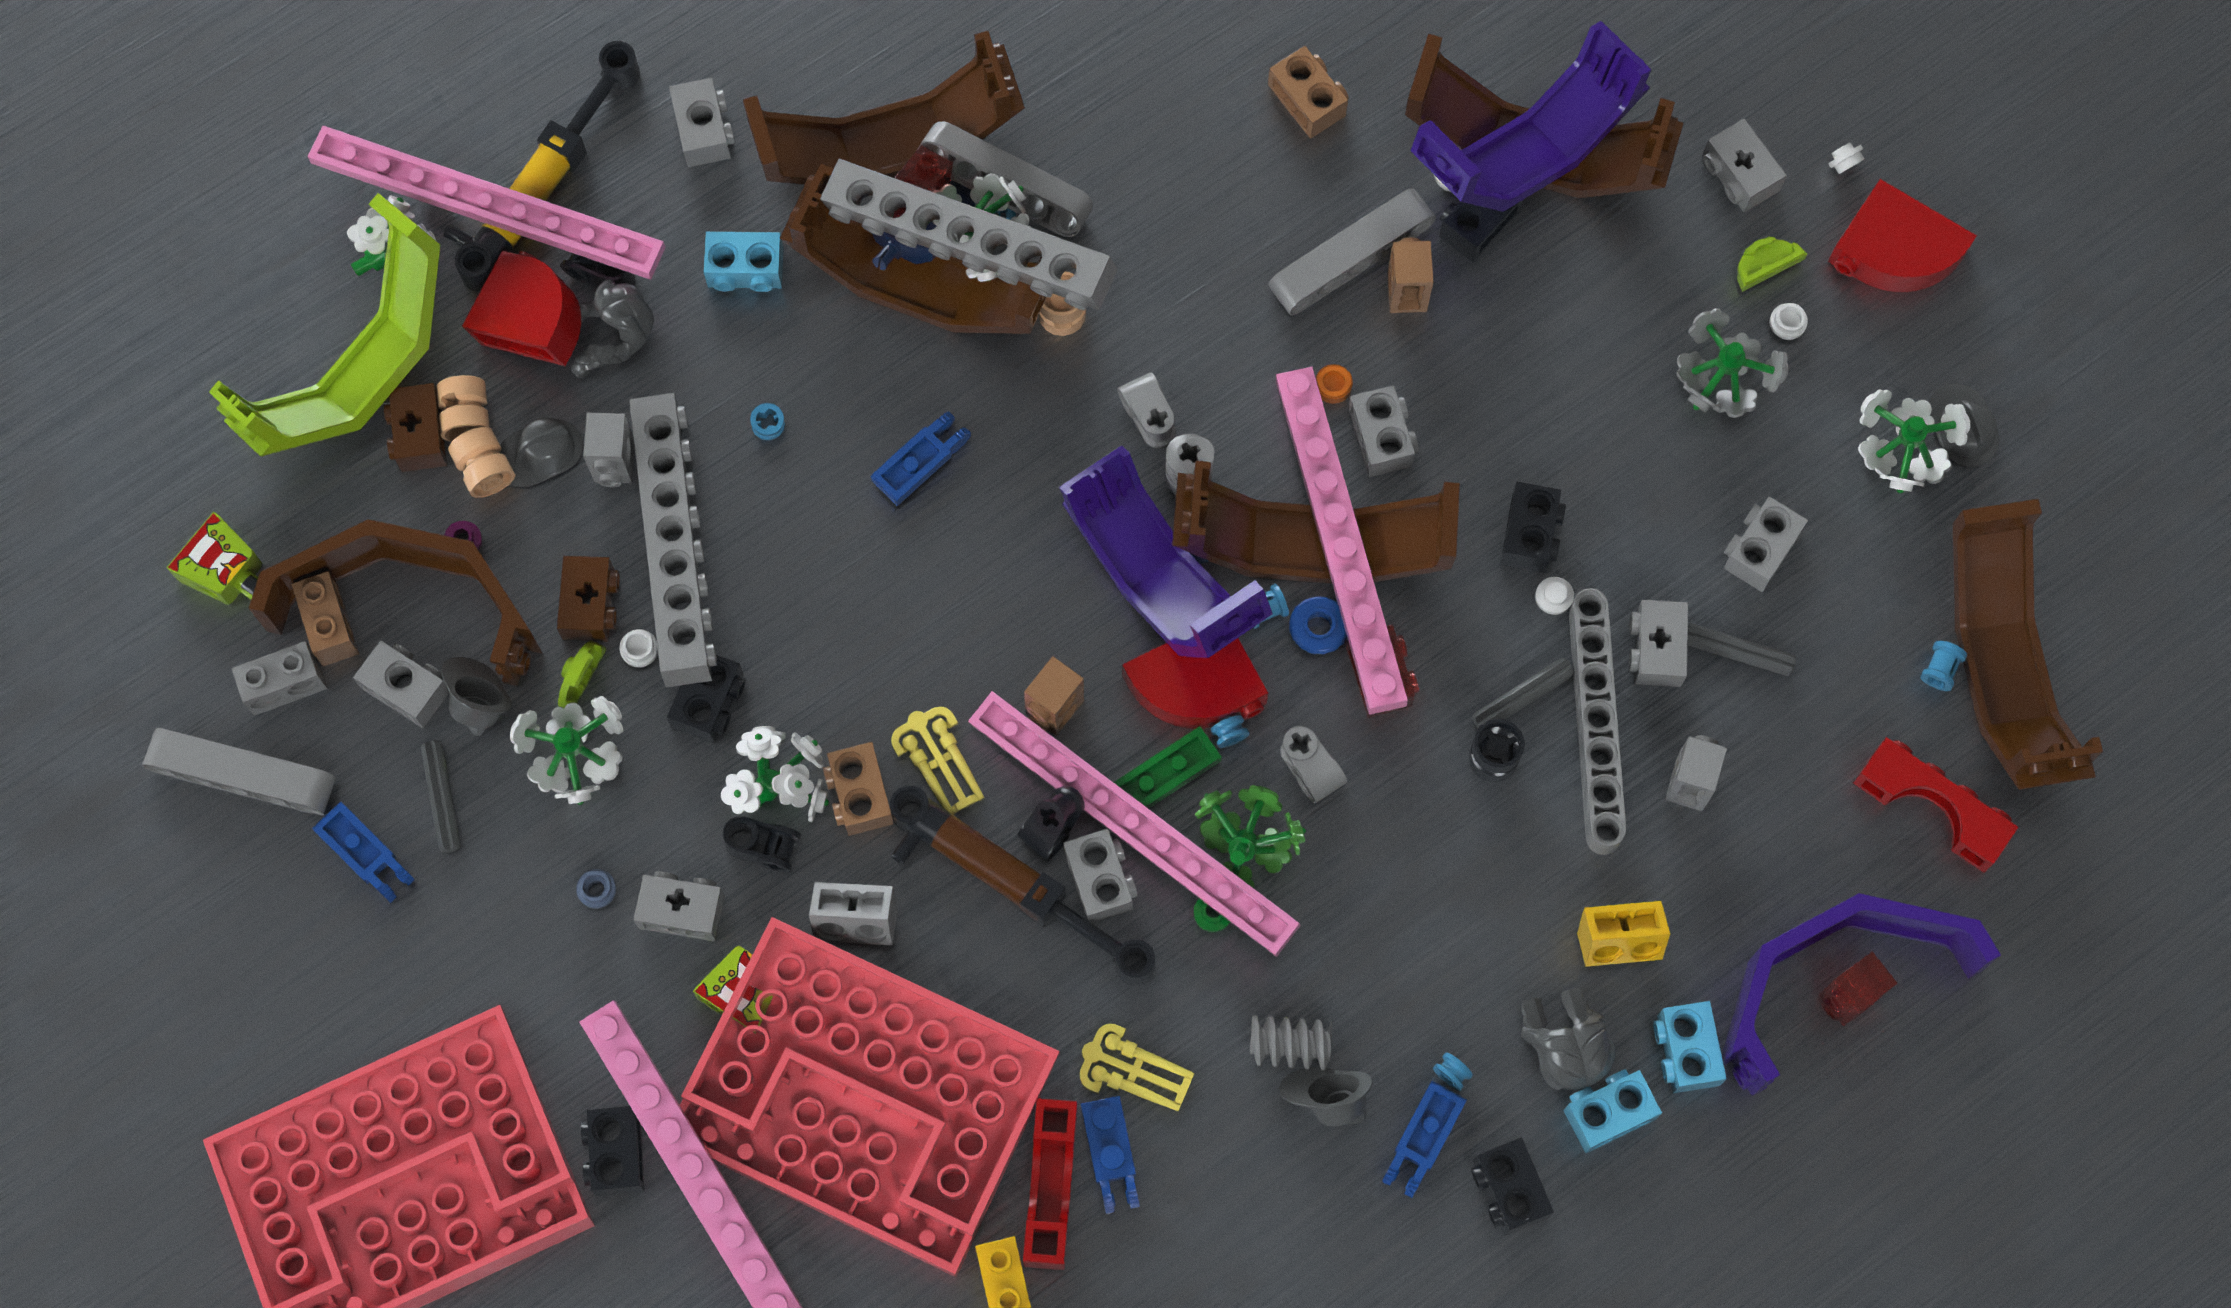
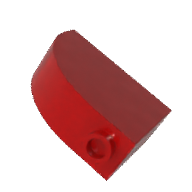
[1828,179,1977,292]
[462,251,581,366]
[1122,638,1268,729]

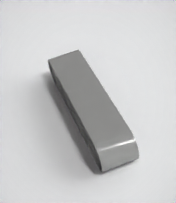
[917,121,1093,237]
[1268,188,1436,316]
[142,728,336,815]

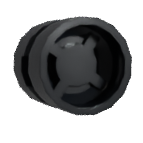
[1469,719,1525,782]

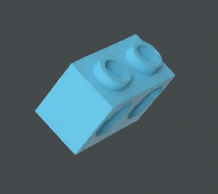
[704,231,784,292]
[1653,1001,1727,1093]
[1563,1069,1662,1154]

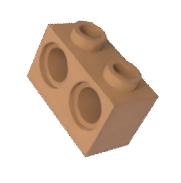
[1268,46,1349,139]
[1387,237,1434,313]
[291,571,360,666]
[1024,656,1085,736]
[822,742,894,836]

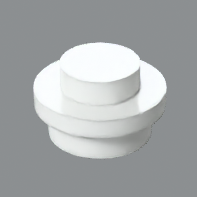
[1828,142,1865,174]
[1769,303,1808,340]
[1535,577,1574,615]
[619,629,658,668]

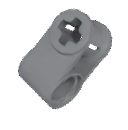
[1117,372,1176,449]
[1281,726,1347,804]

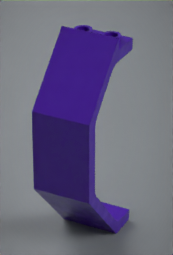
[1410,21,1652,212]
[1059,445,1273,658]
[1722,893,2001,1096]

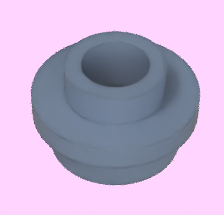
[576,869,616,909]

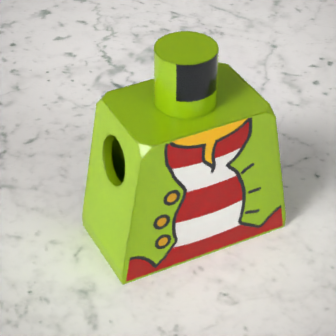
[166,511,263,605]
[693,946,773,1034]

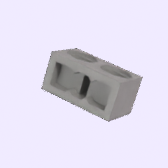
[1348,385,1419,478]
[1723,496,1808,592]
[231,641,328,716]
[1665,735,1727,811]
[1063,829,1138,923]
[809,882,898,945]

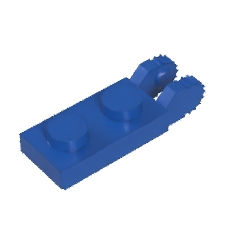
[870,411,972,506]
[312,801,415,903]
[1382,1081,1467,1198]
[1081,1096,1140,1214]

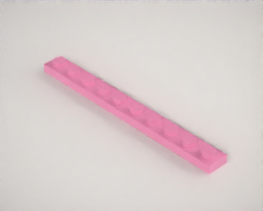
[307,126,666,280]
[1276,367,1408,715]
[968,691,1301,957]
[579,1000,803,1308]

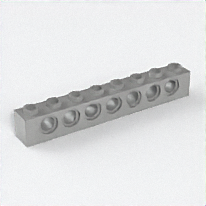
[820,158,1118,310]
[629,393,717,688]

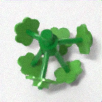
[1195,785,1306,888]

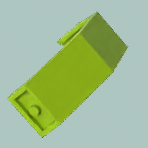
[209,193,440,457]

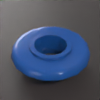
[1289,596,1347,655]

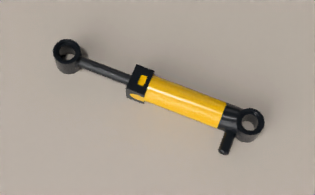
[444,40,640,292]

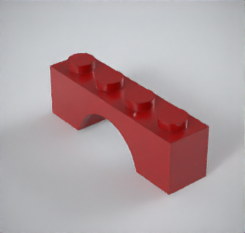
[1853,737,2019,873]
[1023,1098,1078,1270]

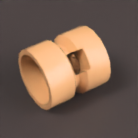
[1038,271,1086,336]
[436,375,490,442]
[448,427,516,498]

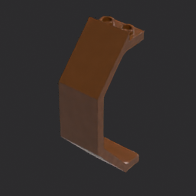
[743,31,1025,185]
[1405,33,1684,198]
[780,164,1047,334]
[1172,461,1460,584]
[1953,499,2103,790]
[249,519,543,686]

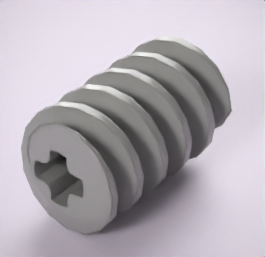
[1165,433,1214,495]
[1250,1015,1332,1071]

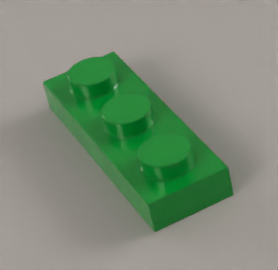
[1113,726,1222,809]

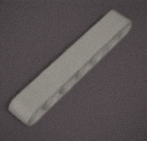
[1569,588,1626,855]

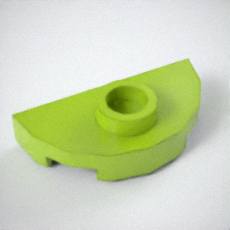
[1737,237,1807,292]
[558,640,607,709]

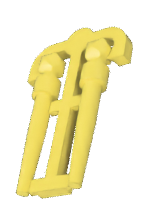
[891,707,985,815]
[1080,1024,1195,1112]

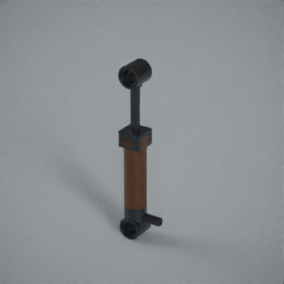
[890,785,1155,985]

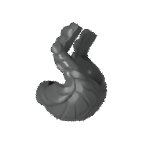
[571,280,654,378]
[1521,987,1616,1091]

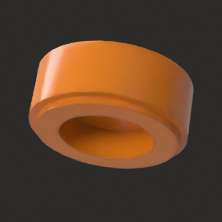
[1316,364,1353,404]

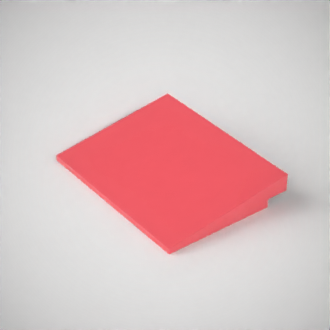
[680,917,1060,1277]
[203,1005,595,1308]

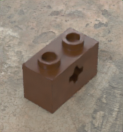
[384,383,447,472]
[557,556,620,642]

